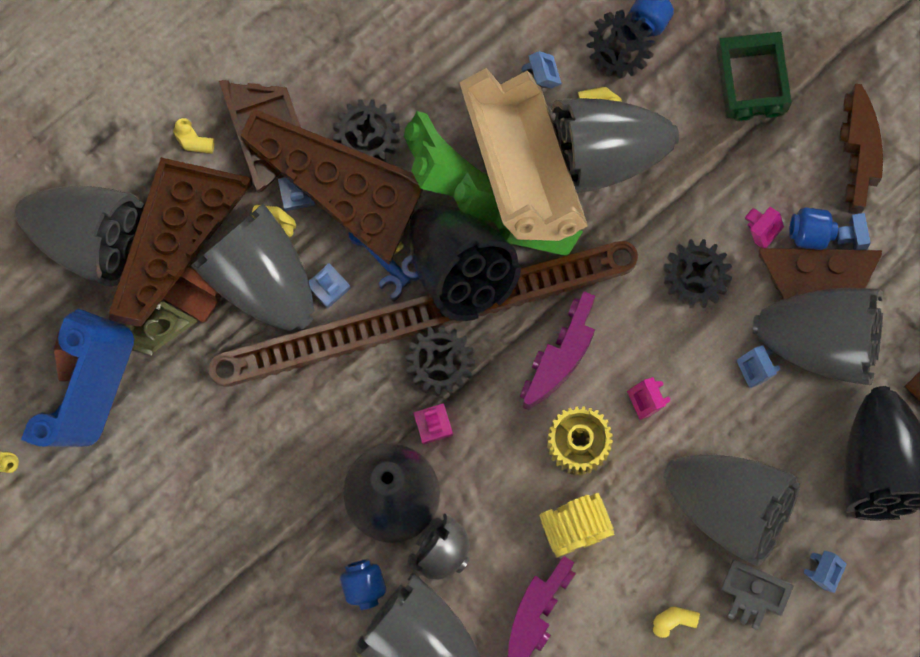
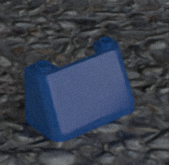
[21,308,134,447]

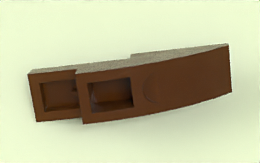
[839,83,883,214]

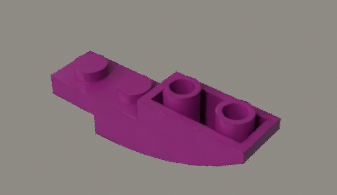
[520,291,595,410]
[508,556,576,657]

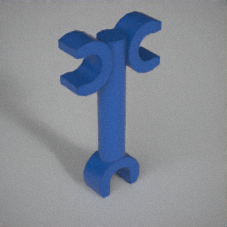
[348,232,419,301]

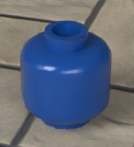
[628,0,674,37]
[789,207,838,250]
[340,559,386,610]

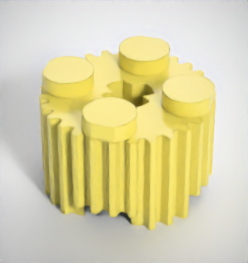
[547,406,613,475]
[539,493,615,558]

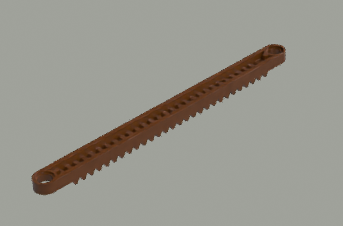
[209,241,638,387]

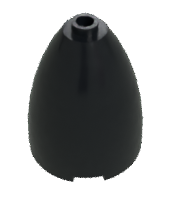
[409,205,521,321]
[844,386,920,521]
[344,444,440,543]

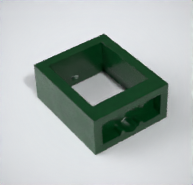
[716,32,792,121]

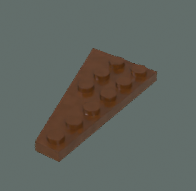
[240,108,424,265]
[109,157,252,327]

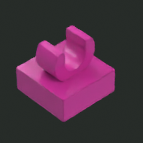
[745,207,784,248]
[627,377,671,420]
[413,403,453,444]

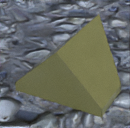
[125,301,198,356]

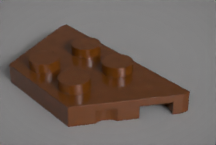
[219,80,301,193]
[759,248,882,300]

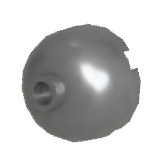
[408,513,470,580]

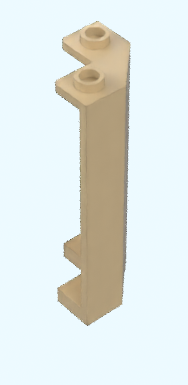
[459,68,588,241]

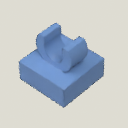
[521,51,562,89]
[278,177,315,212]
[837,213,871,250]
[309,263,351,309]
[736,345,780,388]
[804,550,847,593]

